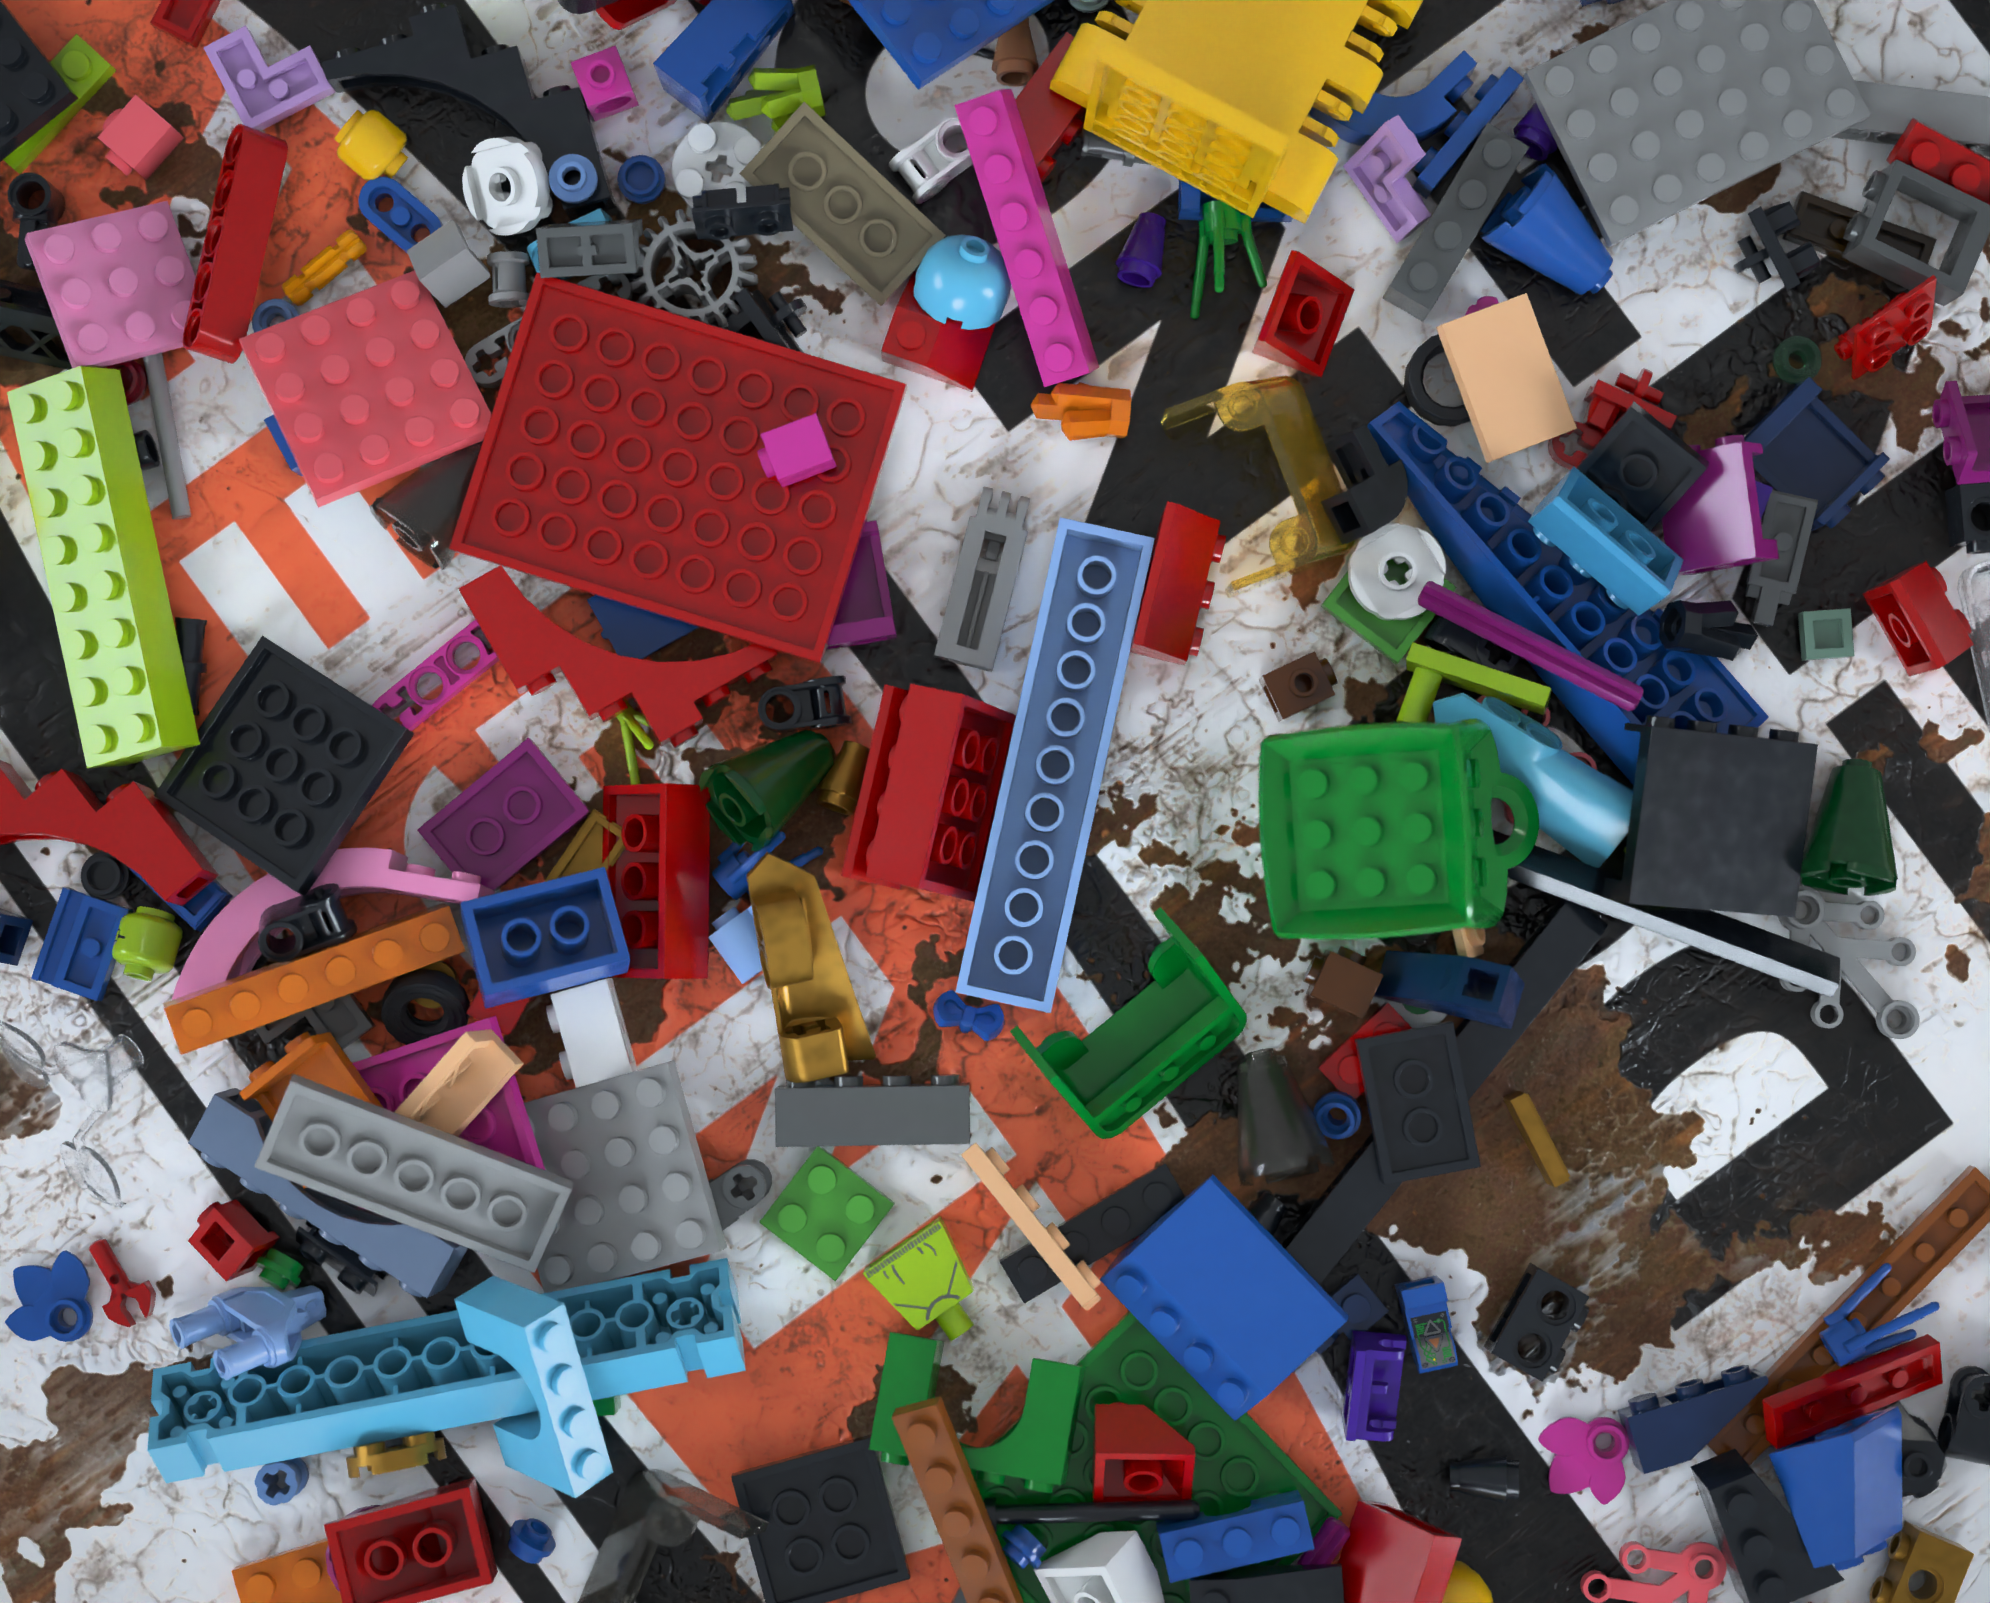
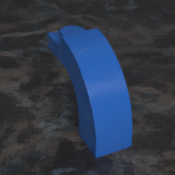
[1309,50,1478,147]

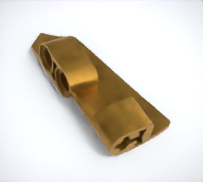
[746,852,876,1083]

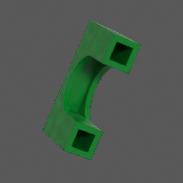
[869,1332,1086,1493]

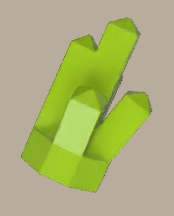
[726,64,826,132]

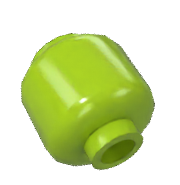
[112,906,183,981]

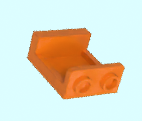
[239,1032,384,1189]

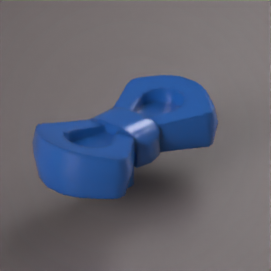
[933,990,1005,1041]

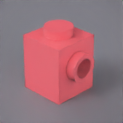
[97,94,184,180]

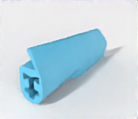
[1433,693,1633,868]

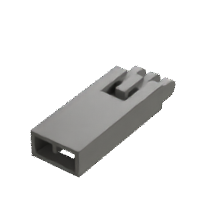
[934,486,1030,672]

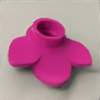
[1538,1417,1629,1505]

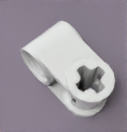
[888,117,973,204]

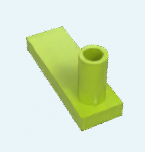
[1396,642,1551,723]

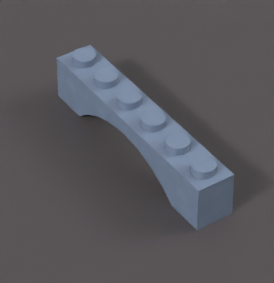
[188,1088,468,1298]

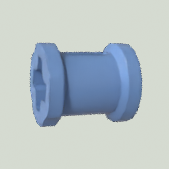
[255,1457,309,1506]

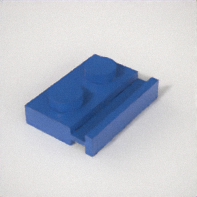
[31,887,134,1001]

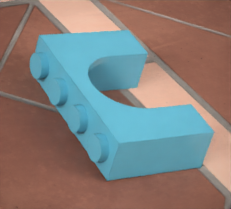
[454,1275,613,1498]

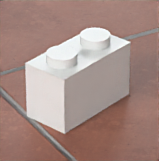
[546,978,638,1088]

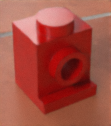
[188,1199,280,1282]

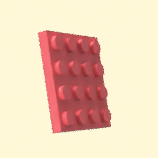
[239,270,492,508]

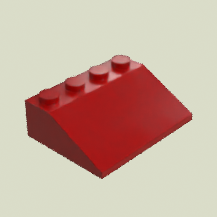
[866,684,1016,902]

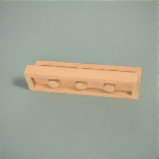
[394,1029,524,1137]

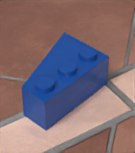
[653,0,795,123]

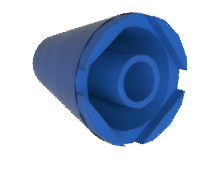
[1480,163,1613,295]

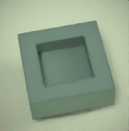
[1798,608,1855,661]

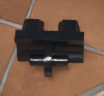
[1733,201,1821,291]
[725,288,808,353]

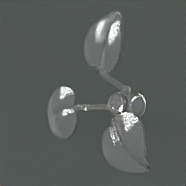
[0,1020,144,1208]

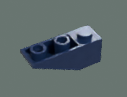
[1374,950,1525,1029]
[1617,1365,1769,1474]

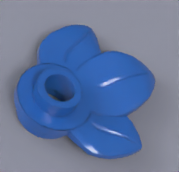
[5,1250,93,1342]

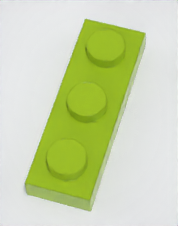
[3,34,117,174]

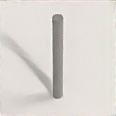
[143,353,192,520]

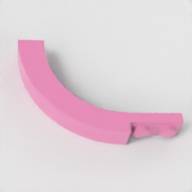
[172,847,495,1000]

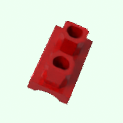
[1583,368,1677,434]

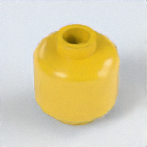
[334,110,408,181]

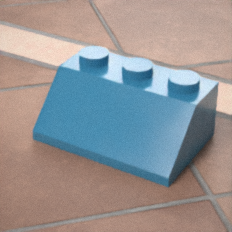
[1528,466,1684,616]

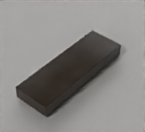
[1782,191,1937,268]

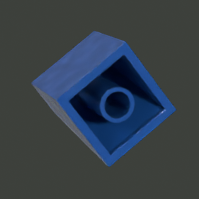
[1769,1406,1902,1571]

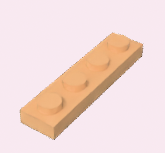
[961,1142,1102,1311]

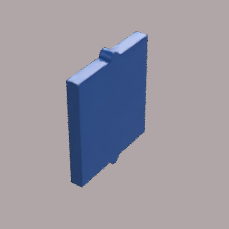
[587,595,698,659]

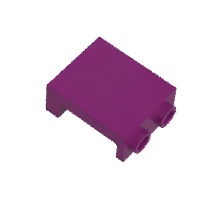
[1932,380,1990,484]
[1662,435,1779,575]
[826,519,897,651]

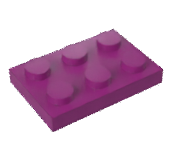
[417,738,592,892]

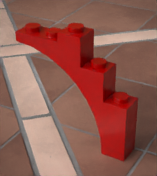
[458,565,777,748]
[0,760,219,906]

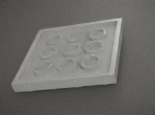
[524,1060,727,1293]

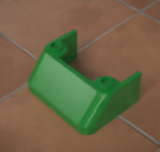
[1010,907,1247,1139]

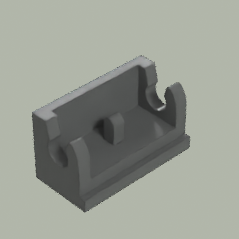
[536,219,644,278]

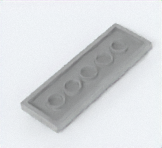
[254,1074,573,1273]

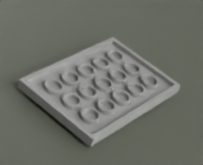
[1523,0,1871,248]

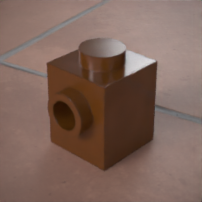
[1258,651,1338,722]
[1303,946,1383,1019]

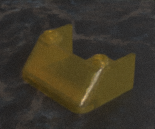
[1161,375,1356,599]

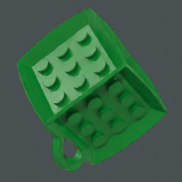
[1259,718,1539,939]

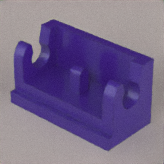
[1342,1330,1407,1441]

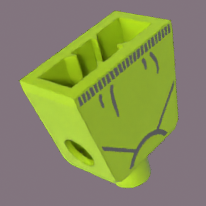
[863,1216,974,1341]

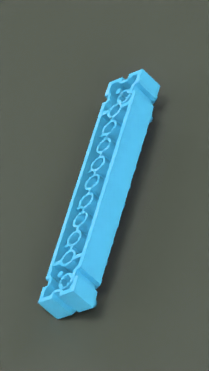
[147,1258,746,1483]

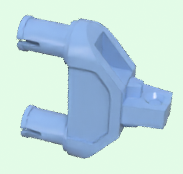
[169,1285,327,1381]

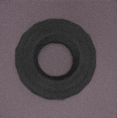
[381,969,470,1045]

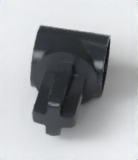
[8,173,65,271]

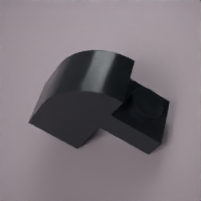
[1320,424,1408,545]

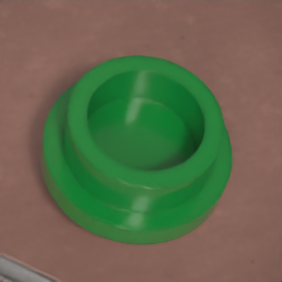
[255,1248,304,1291]

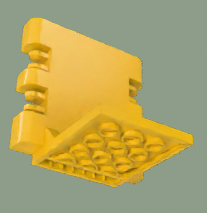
[1049,0,1423,224]

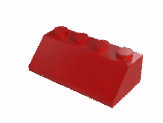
[841,685,909,890]
[602,783,710,979]

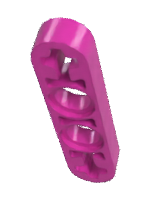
[372,619,499,732]

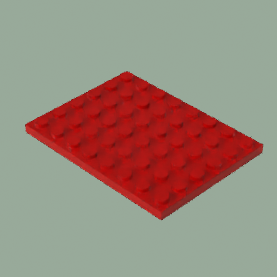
[449,272,907,664]

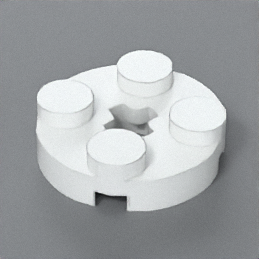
[672,121,762,210]
[462,136,553,236]
[1348,523,1446,621]

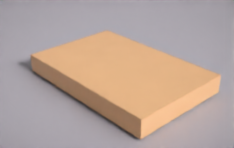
[1436,293,1577,463]

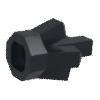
[1659,600,1758,661]

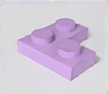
[203,25,335,131]
[1343,115,1431,243]

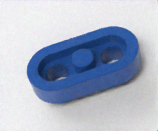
[358,177,443,254]

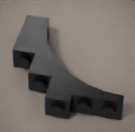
[322,3,616,221]

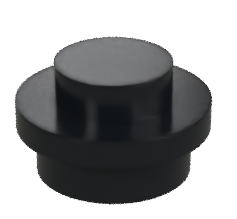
[81,852,131,900]

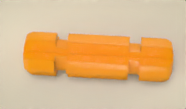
[282,229,367,306]

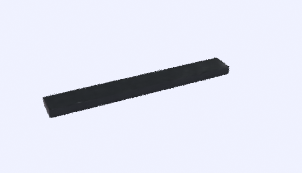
[1493,830,1840,997]

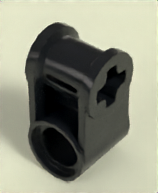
[1423,615,1520,673]
[758,676,853,733]
[258,883,358,963]
[1937,1366,1990,1465]

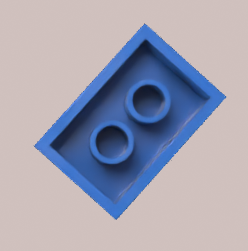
[460,867,630,1009]

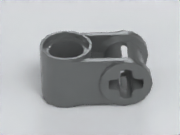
[709,1159,772,1231]

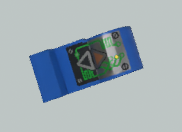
[1394,1275,1458,1374]

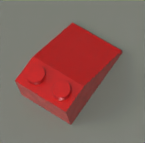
[324,1478,498,1603]

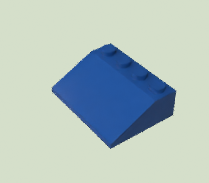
[1099,1174,1350,1421]

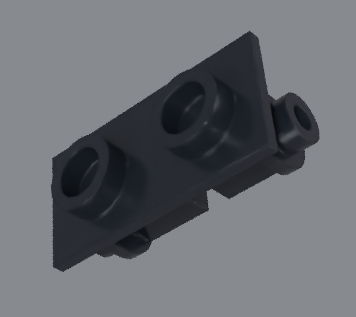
[692,183,794,240]
[295,1221,389,1297]

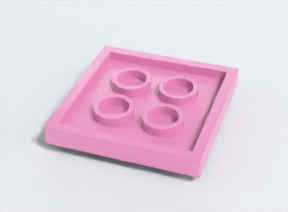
[25,201,196,368]

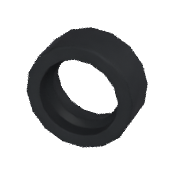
[1404,335,1471,427]

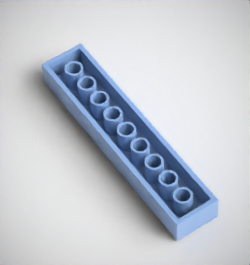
[955,517,1155,1013]

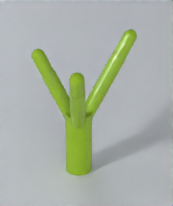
[616,701,654,785]

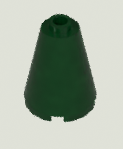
[699,729,834,852]
[1800,759,1898,896]

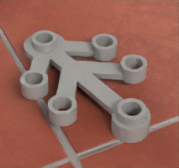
[1778,886,1920,1039]

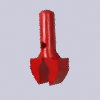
[89,1239,156,1327]

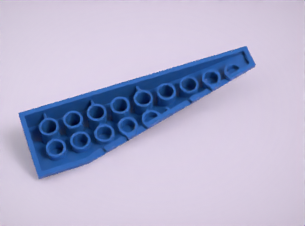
[1367,401,1769,785]

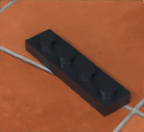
[1000,1162,1185,1304]

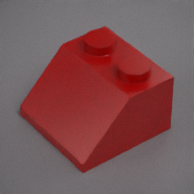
[1862,561,1974,676]

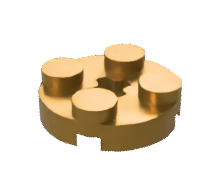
[346,1431,447,1478]

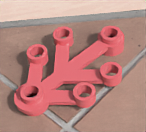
[1580,1541,1727,1603]

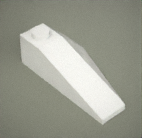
[1034,1531,1165,1603]

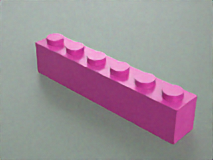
[954,89,1100,387]

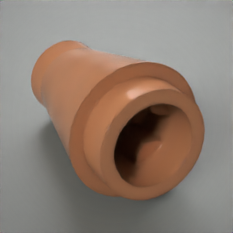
[991,17,1039,87]

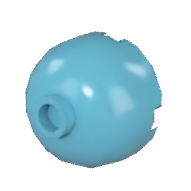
[913,234,1011,330]

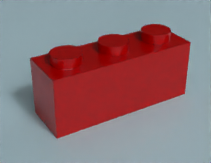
[1015,32,1087,183]

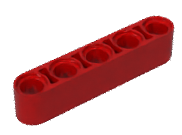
[183,124,288,364]

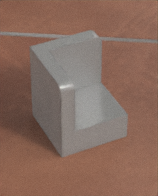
[407,220,490,308]

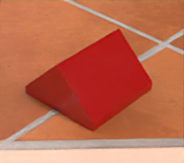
[1252,250,1355,378]

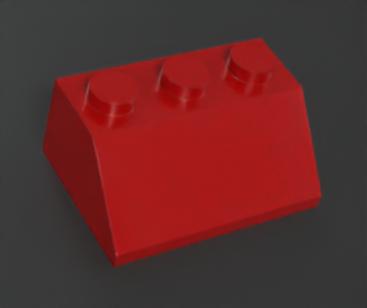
[1130,501,1226,665]

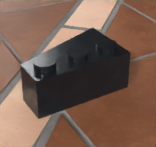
[1690,1449,1845,1603]

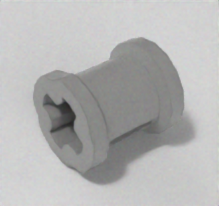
[487,251,529,308]

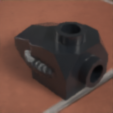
[1886,1401,1947,1498]

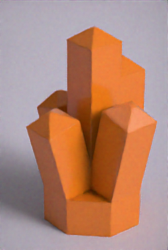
[1031,382,1132,441]

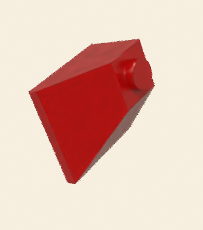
[881,271,997,392]
[1092,1402,1195,1502]

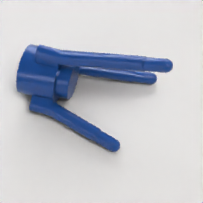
[712,832,823,900]
[1819,1263,1940,1367]

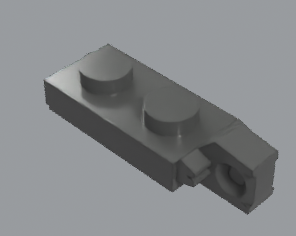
[1745,490,1818,627]

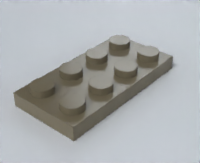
[739,102,946,306]

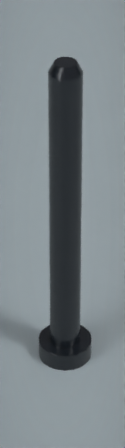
[983,1497,1200,1532]

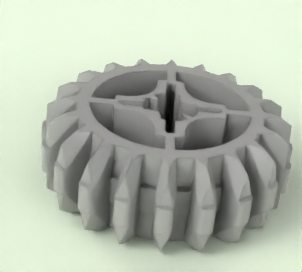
[629,209,758,330]

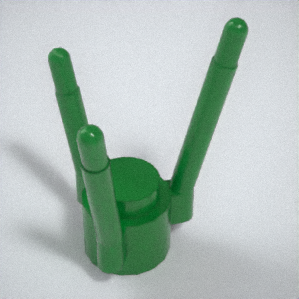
[1190,200,1267,319]

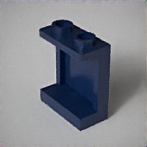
[1744,377,1890,531]

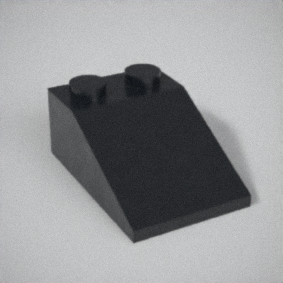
[1189,1564,1345,1603]

